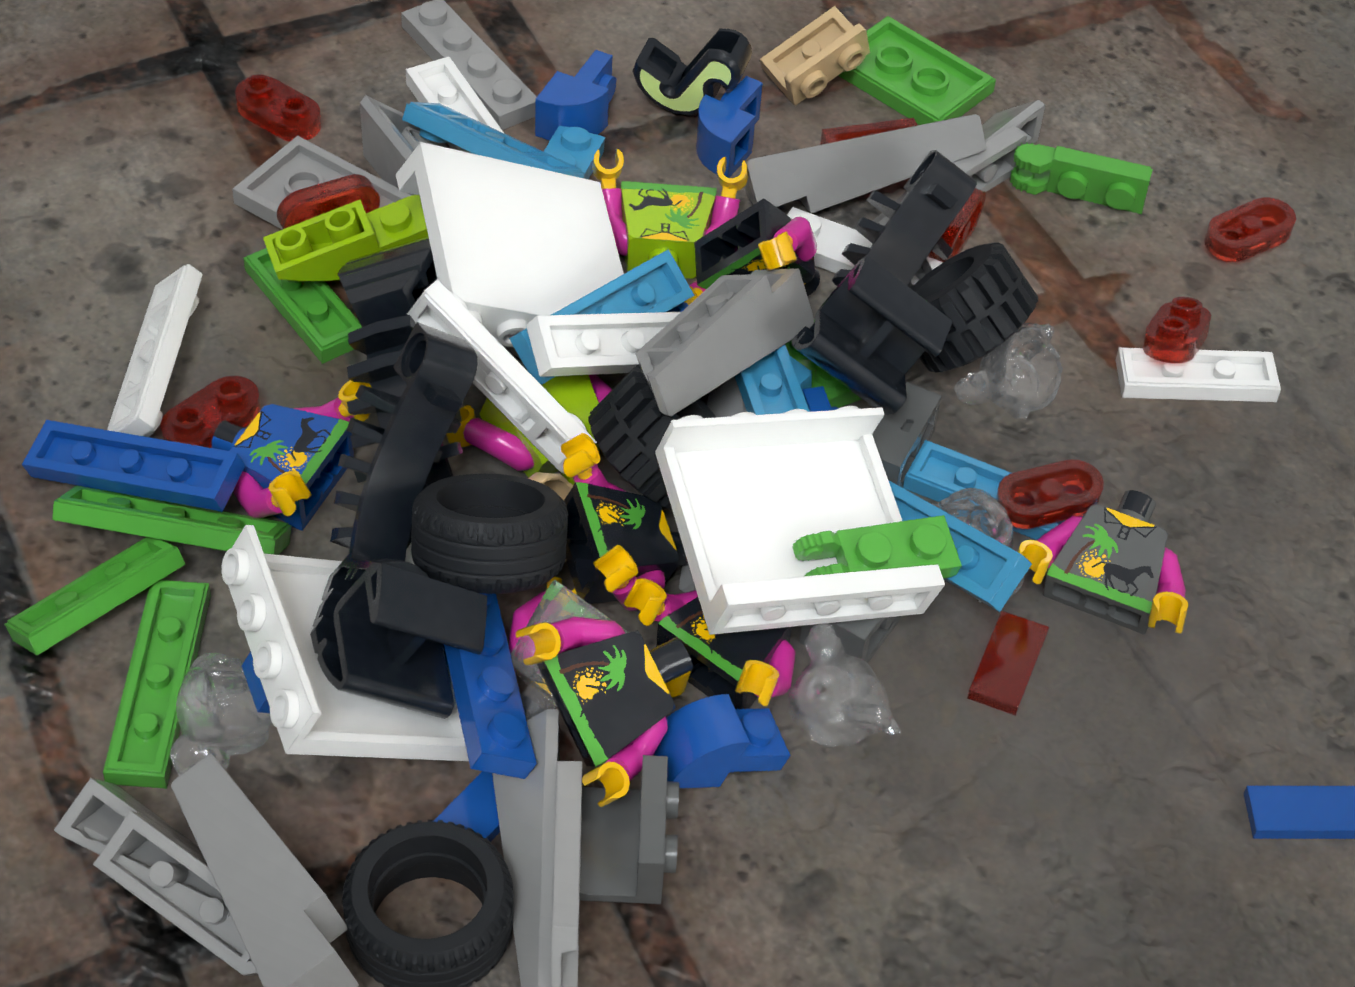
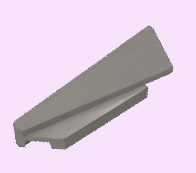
[873,100,1045,226]
[744,114,987,213]
[635,268,814,416]
[492,709,582,987]
[171,753,359,987]
[54,778,257,976]

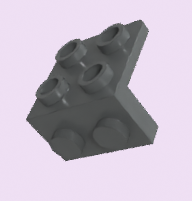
[580,755,679,904]

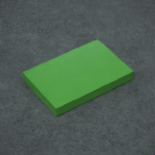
[838,16,996,125]

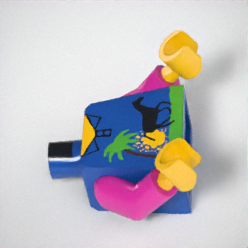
[212,380,371,531]

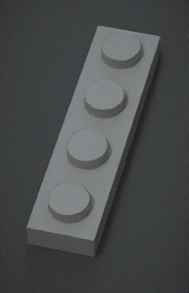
[401,0,537,130]

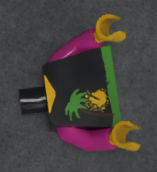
[684,198,820,305]
[561,433,689,611]
[623,578,796,709]
[515,616,693,807]

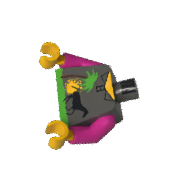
[1017,490,1188,635]

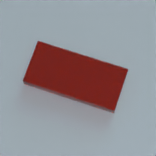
[967,611,1049,716]

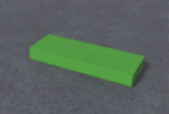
[243,248,362,364]
[5,537,186,655]

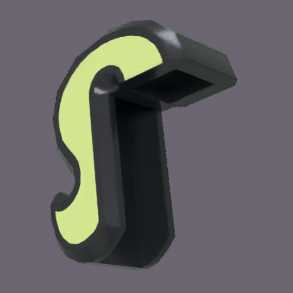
[633,28,752,116]

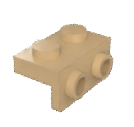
[760,6,870,106]

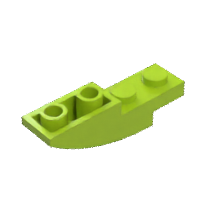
[263,194,428,281]

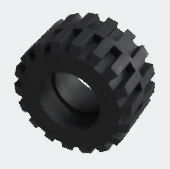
[911,242,1038,373]
[588,364,716,510]

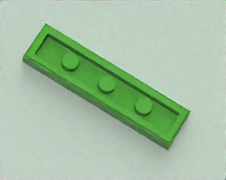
[52,486,292,555]
[103,580,211,789]

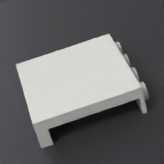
[396,142,624,347]
[655,406,945,635]
[221,525,469,761]

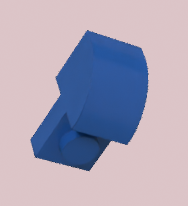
[535,50,616,141]
[696,76,763,178]
[654,694,791,788]

